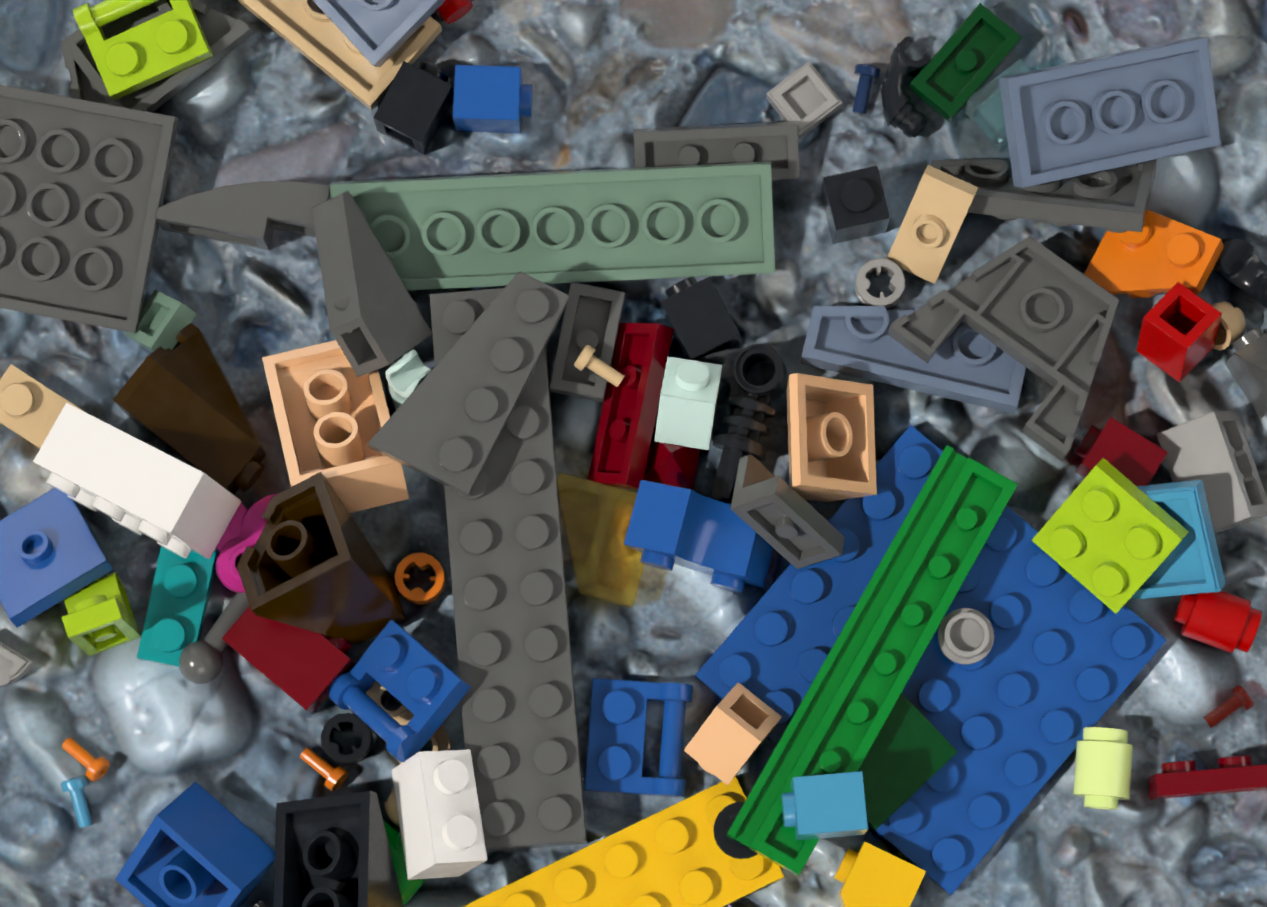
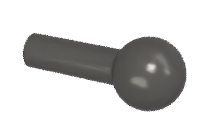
[179,593,250,684]

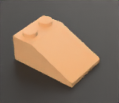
[262,340,409,513]

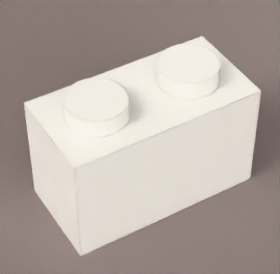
[392,749,487,880]

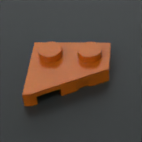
[1084,209,1224,298]

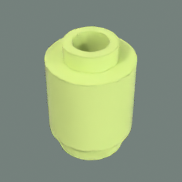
[1073,727,1133,810]

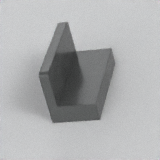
[730,454,845,569]

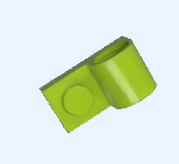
[61,572,141,656]

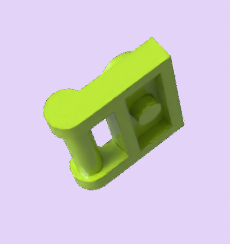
[73,0,213,100]

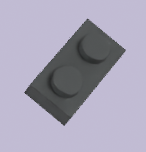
[549,282,625,402]

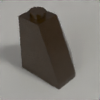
[113,323,266,495]
[237,472,406,644]

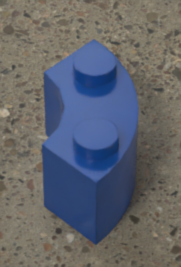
[624,480,774,592]

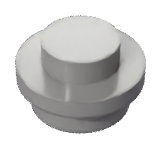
[937,608,994,665]

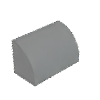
[1156,410,1267,533]

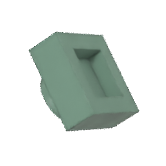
[124,290,196,352]

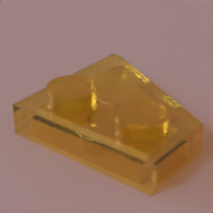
[557,472,645,609]

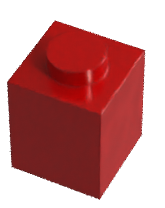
[1136,282,1222,383]

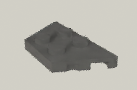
[61,0,254,113]

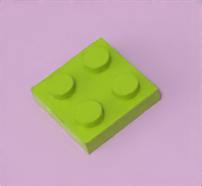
[1031,458,1189,614]

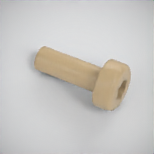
[574,345,624,387]

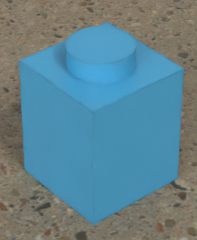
[781,771,868,841]

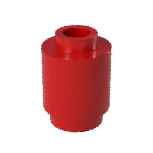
[1174,590,1262,653]

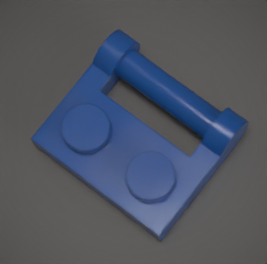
[328,619,471,762]
[585,678,693,797]

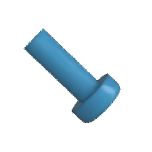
[61,776,93,828]

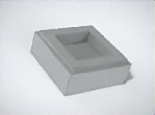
[766,61,842,139]

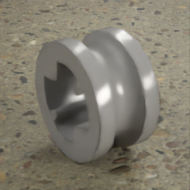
[855,258,905,310]

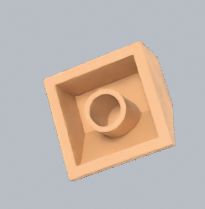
[787,373,877,502]

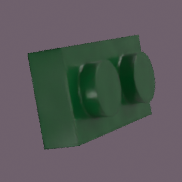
[909,3,1022,123]

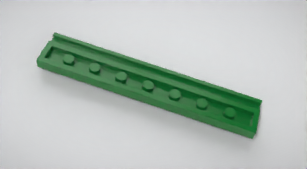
[727,445,1018,877]

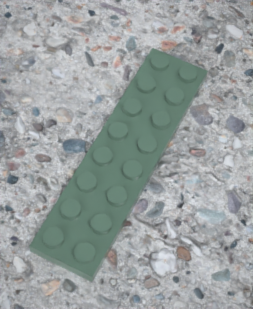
[330,161,775,291]

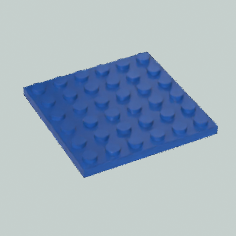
[695,425,1167,896]

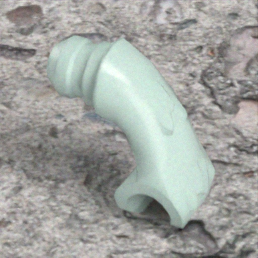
[385,349,432,411]

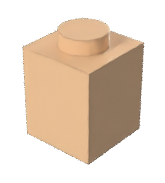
[684,682,782,786]

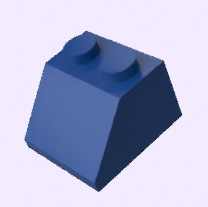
[115,781,275,907]

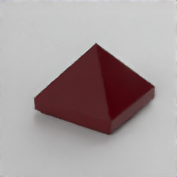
[643,428,701,491]

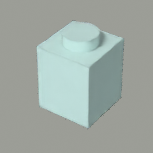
[654,356,722,450]

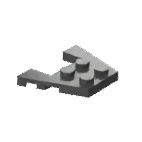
[888,236,1119,462]

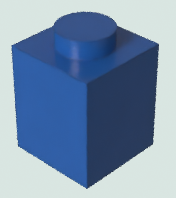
[453,65,533,133]

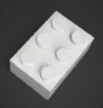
[33,403,241,559]

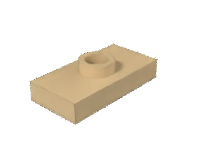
[886,165,978,284]

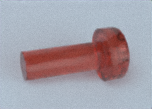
[1203,685,1254,728]

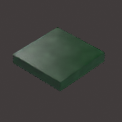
[857,693,958,830]

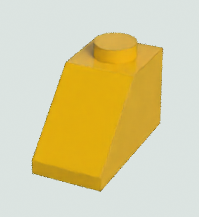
[834,842,926,907]

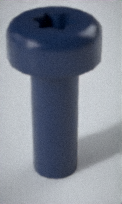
[852,64,881,114]

